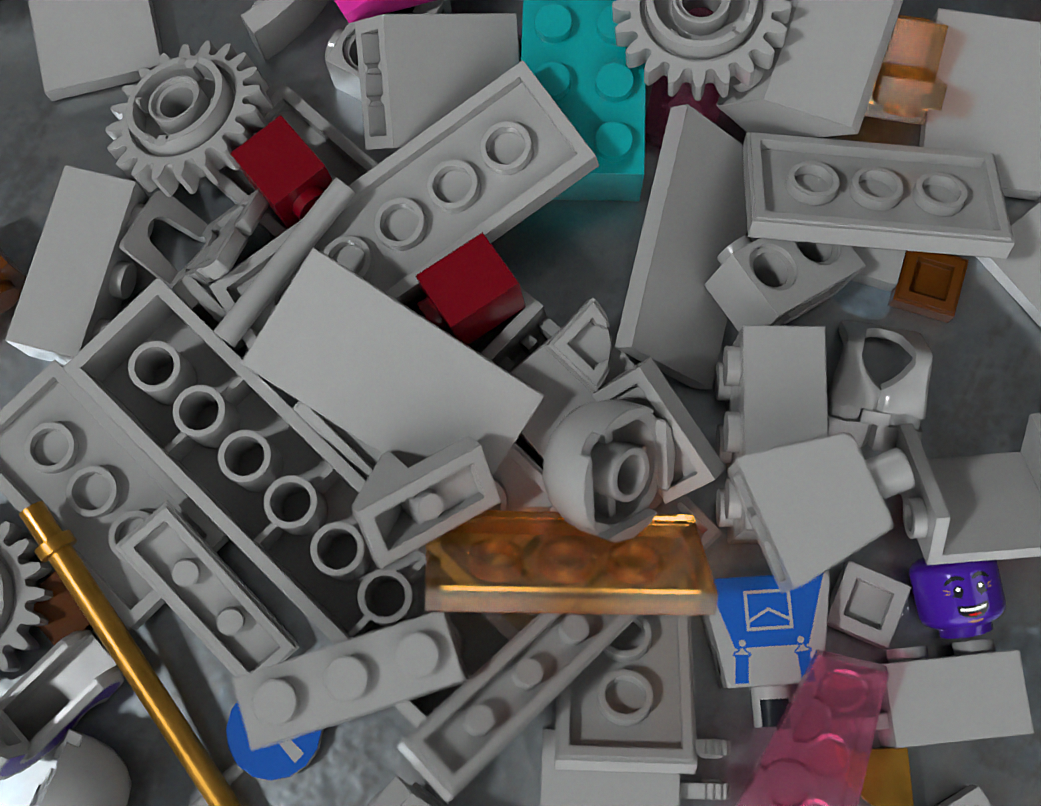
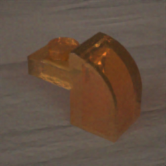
[864,14,948,125]

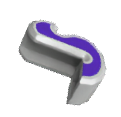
[0,630,124,780]

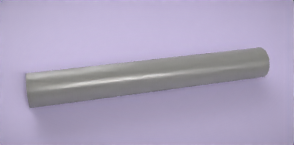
[213,177,356,347]

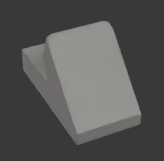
[351,435,501,569]

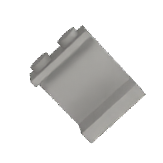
[896,413,1041,565]

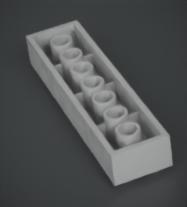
[62,277,519,727]

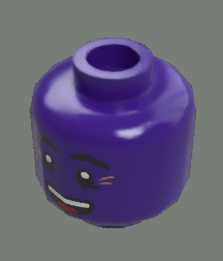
[909,557,1006,639]

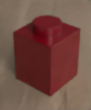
[230,115,333,229]
[416,232,526,345]

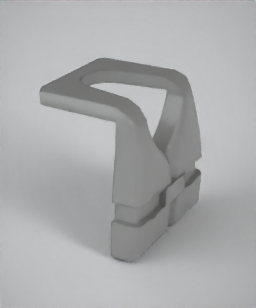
[119,189,269,288]
[827,320,933,453]

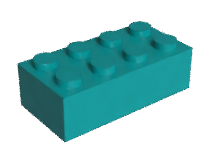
[521,0,646,202]

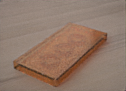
[425,510,718,616]

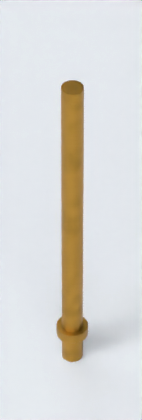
[19,500,242,806]

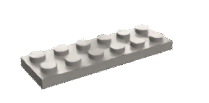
[209,60,599,392]

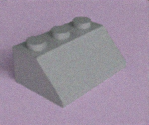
[716,0,903,138]

